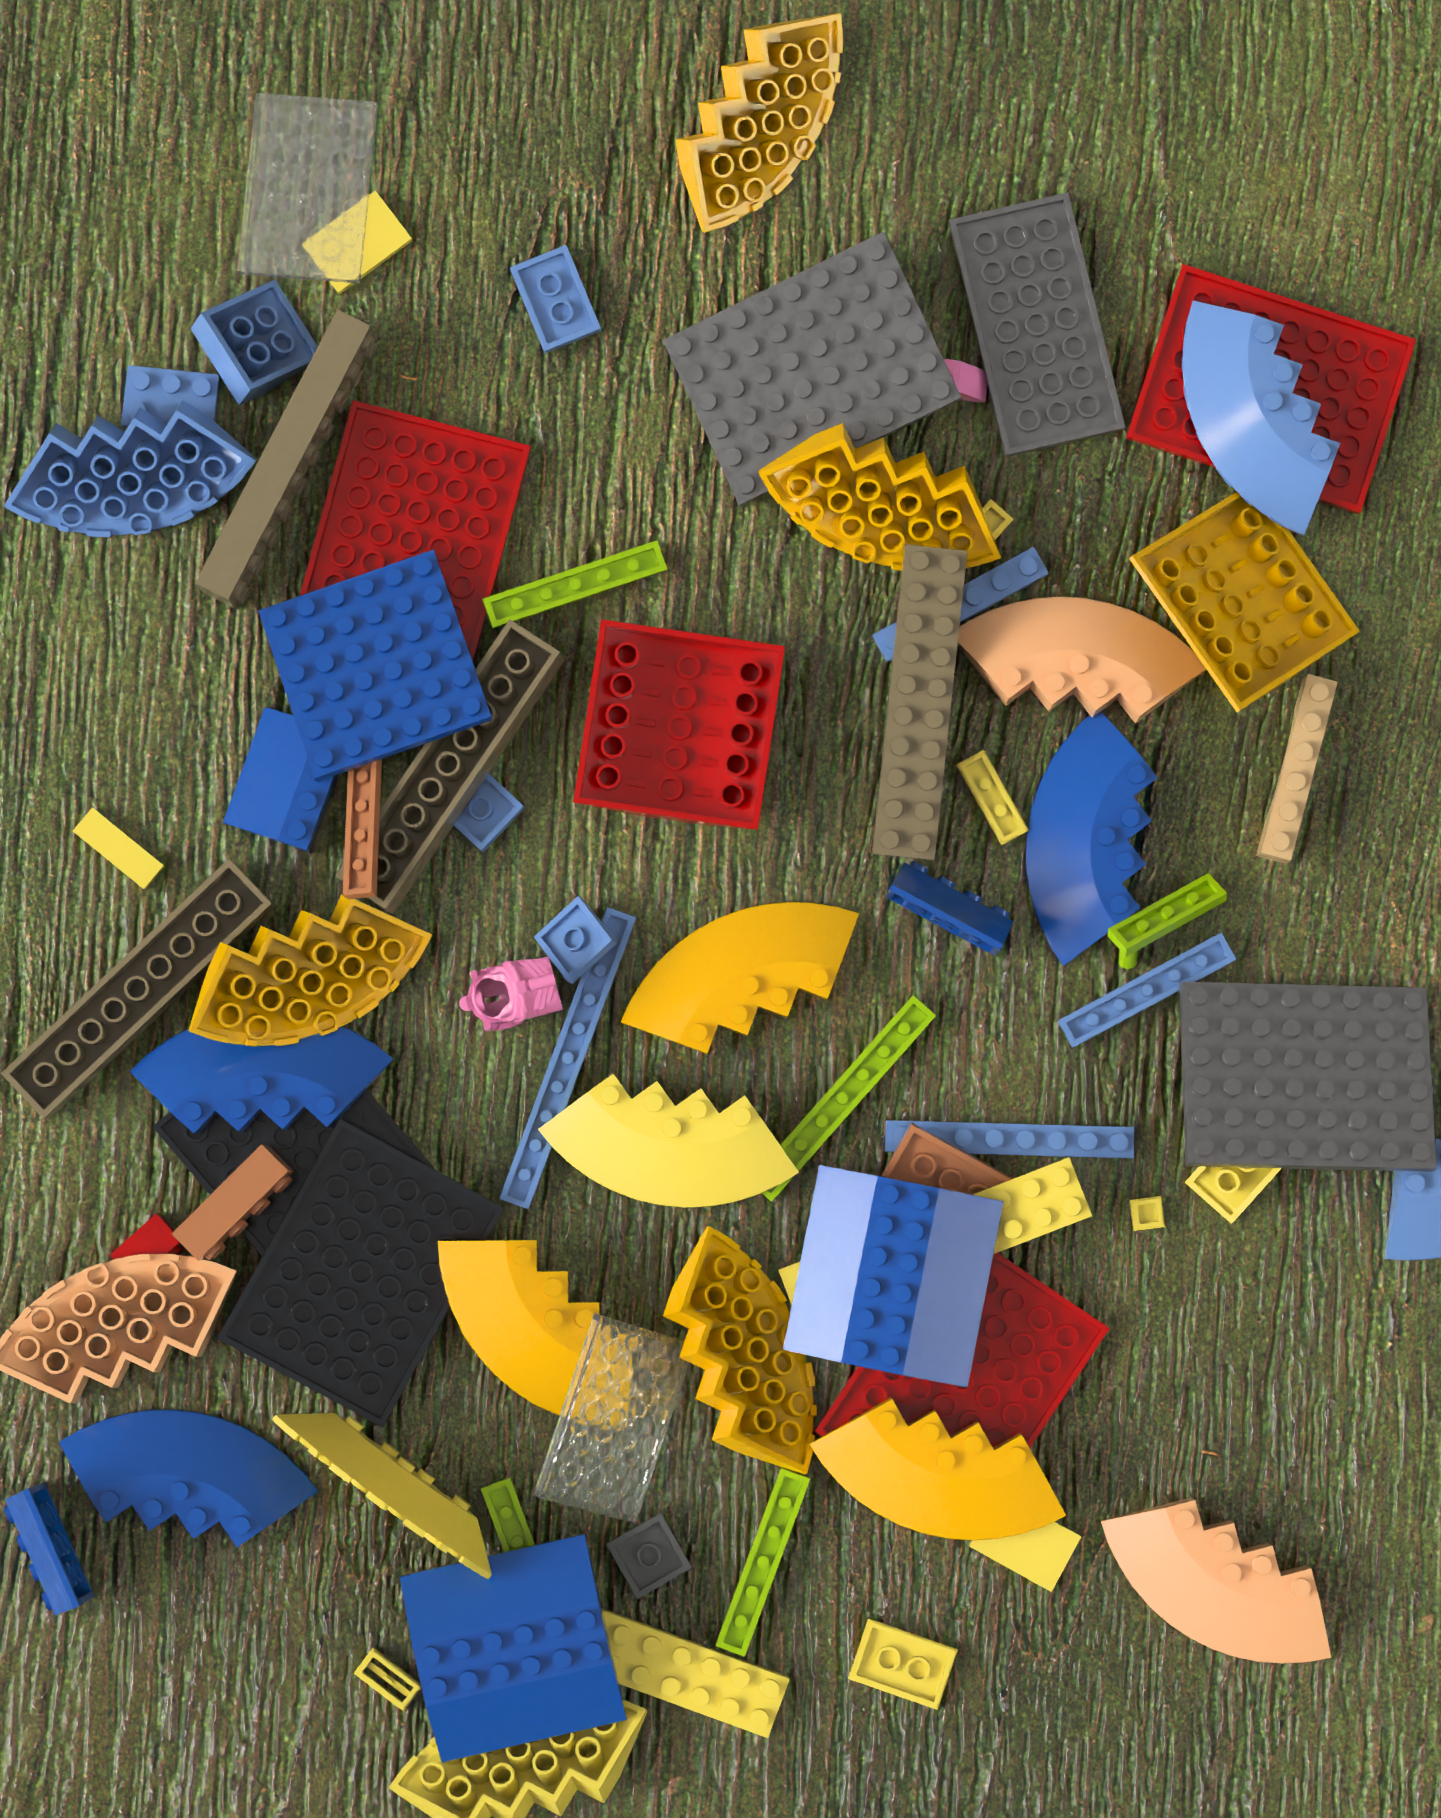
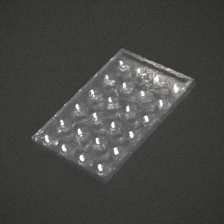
[237,93,378,284]
[533,1313,690,1523]

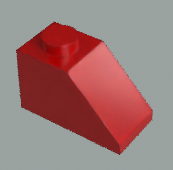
[109,1213,183,1260]

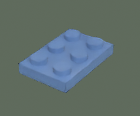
[510,245,601,354]
[121,365,221,428]

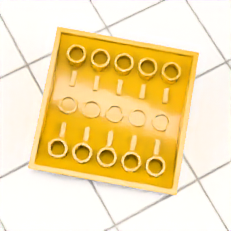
[1129,492,1360,712]

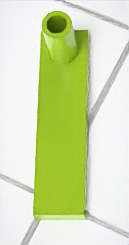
[1108,873,1227,969]

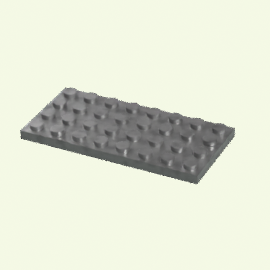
[949,192,1125,457]

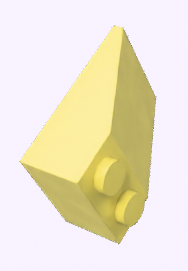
[1185,1167,1282,1224]

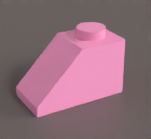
[944,359,987,403]

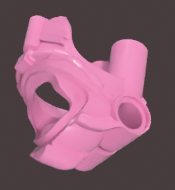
[459,956,563,1032]

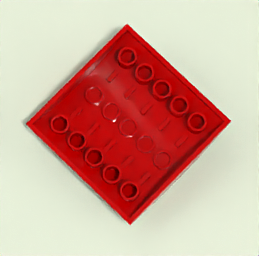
[573,619,785,830]

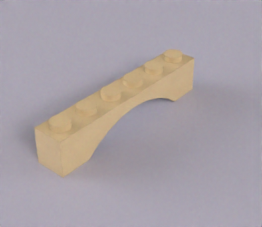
[1256,674,1338,864]

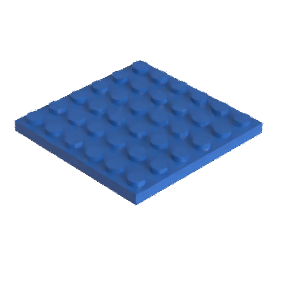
[258,549,493,782]

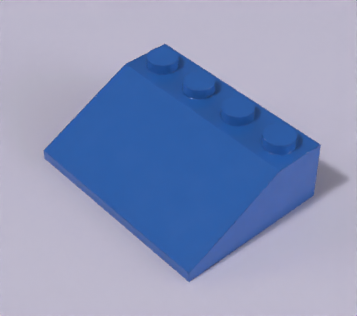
[223,707,339,854]
[885,861,1014,956]
[4,1482,95,1615]

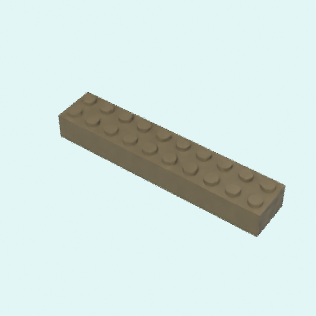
[195,309,377,609]
[872,544,967,861]
[335,619,566,915]
[1,859,275,1120]

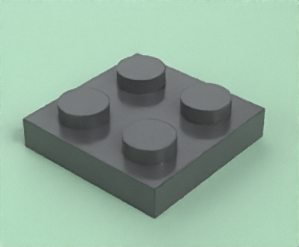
[606,1512,692,1599]

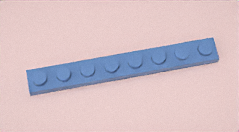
[885,1120,1134,1158]

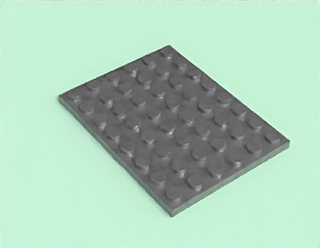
[663,231,962,506]
[1179,982,1437,1172]

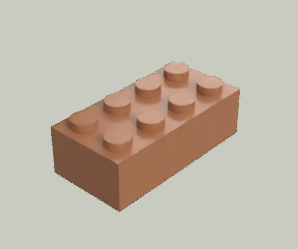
[172,1144,295,1261]

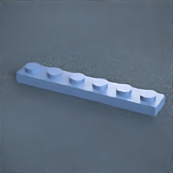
[872,547,1049,663]
[1057,932,1236,1048]

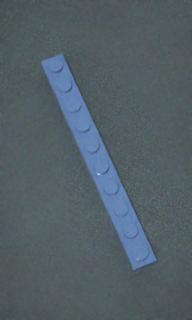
[499,907,636,1210]

